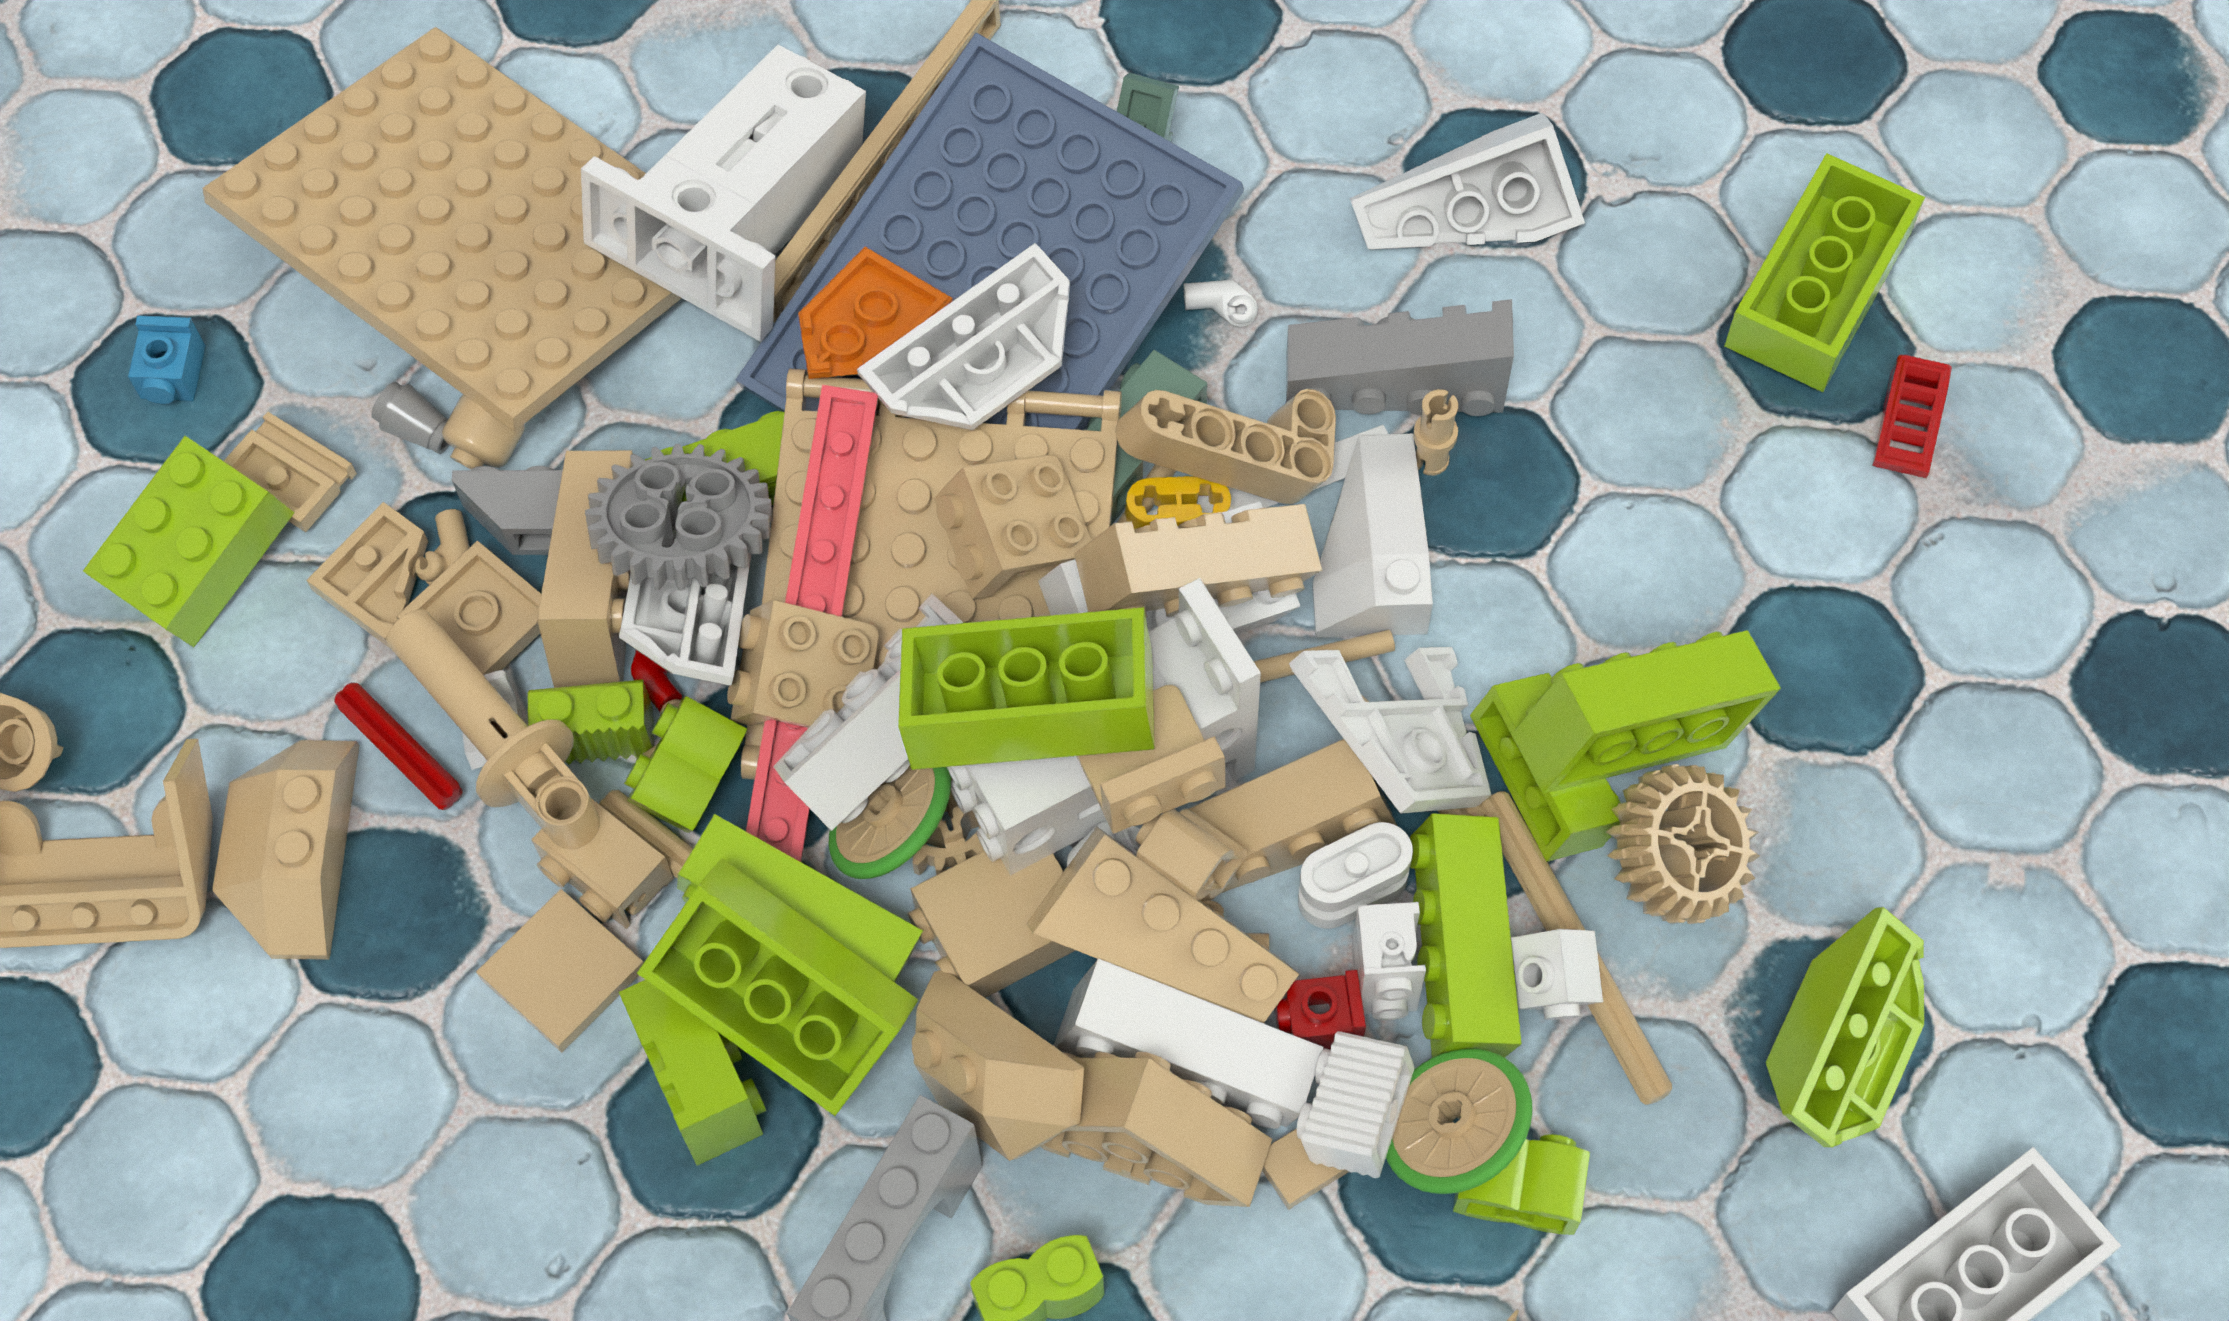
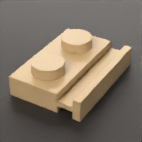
[224,411,357,532]

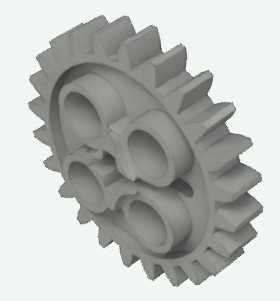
[585,444,773,591]

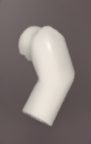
[1183,280,1258,327]

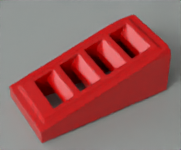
[1872,355,1952,478]

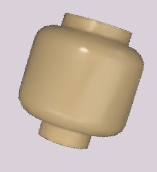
[442,394,525,469]

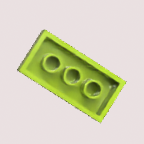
[1724,153,1925,392]
[898,607,1155,770]
[1511,630,1781,794]
[637,858,918,1116]

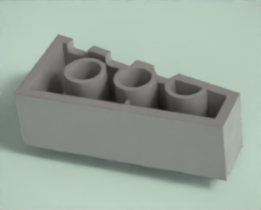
[1286,299,1514,416]

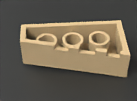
[537,450,633,688]
[1027,826,1299,1023]

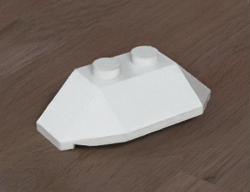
[857,243,1070,430]
[619,530,751,685]

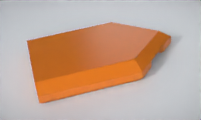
[798,247,953,379]

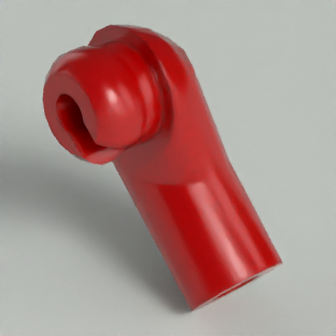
[631,650,682,712]

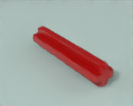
[334,682,463,810]

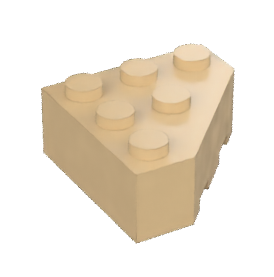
[1040,1052,1272,1207]

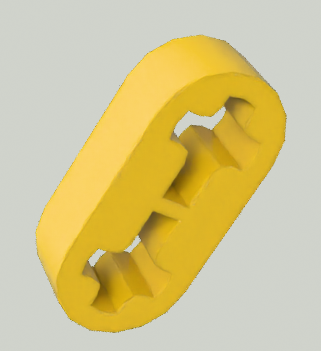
[1124,476,1231,529]

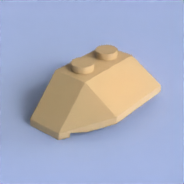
[212,740,360,960]
[912,970,1084,1161]

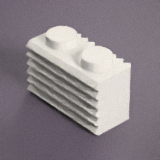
[1297,1031,1415,1178]

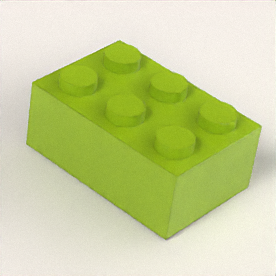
[83,436,294,648]

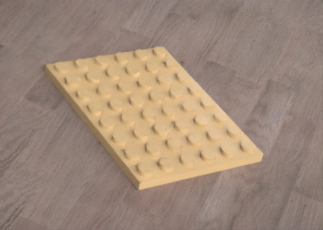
[202,27,682,432]

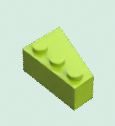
[618,980,766,1166]

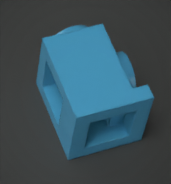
[128,315,206,404]

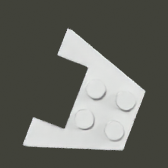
[1289,647,1491,813]

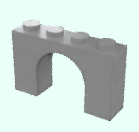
[787,1095,982,1321]

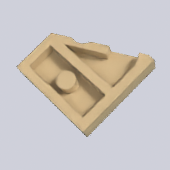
[306,502,428,648]

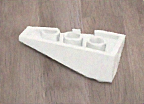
[1312,433,1433,638]

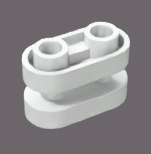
[1298,822,1413,929]

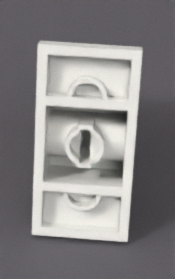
[581,45,866,342]
[947,578,1261,876]

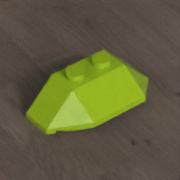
[1765,907,1924,1148]

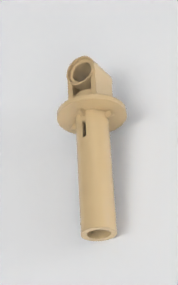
[386,609,600,849]

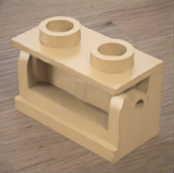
[531,798,674,929]

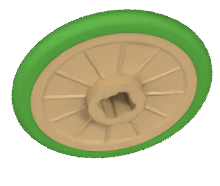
[829,765,951,879]
[1386,1049,1532,1194]

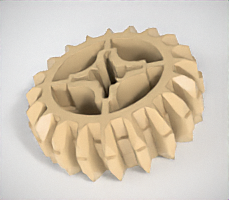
[1606,764,1760,924]

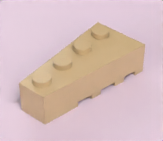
[1074,504,1322,618]
[1189,739,1397,902]

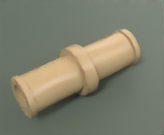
[1413,389,1458,476]

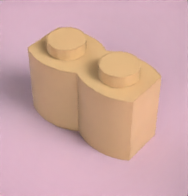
[1135,808,1247,900]

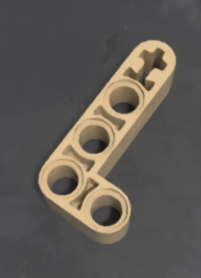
[1115,389,1336,504]

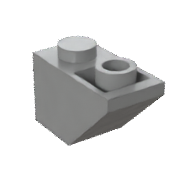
[452,466,563,555]

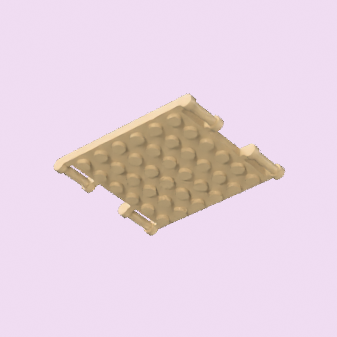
[741,368,1122,780]

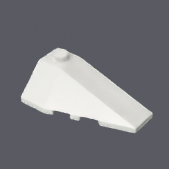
[1350,113,1585,249]

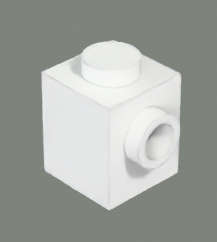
[1511,929,1603,1020]

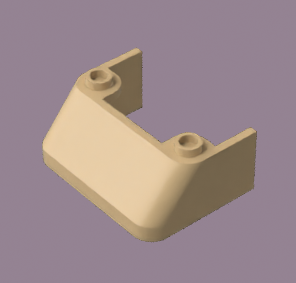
[0,739,213,948]

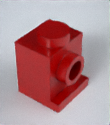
[1275,970,1366,1049]

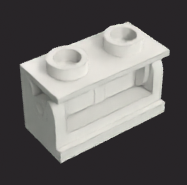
[1351,902,1426,1020]

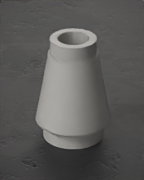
[371,382,450,454]

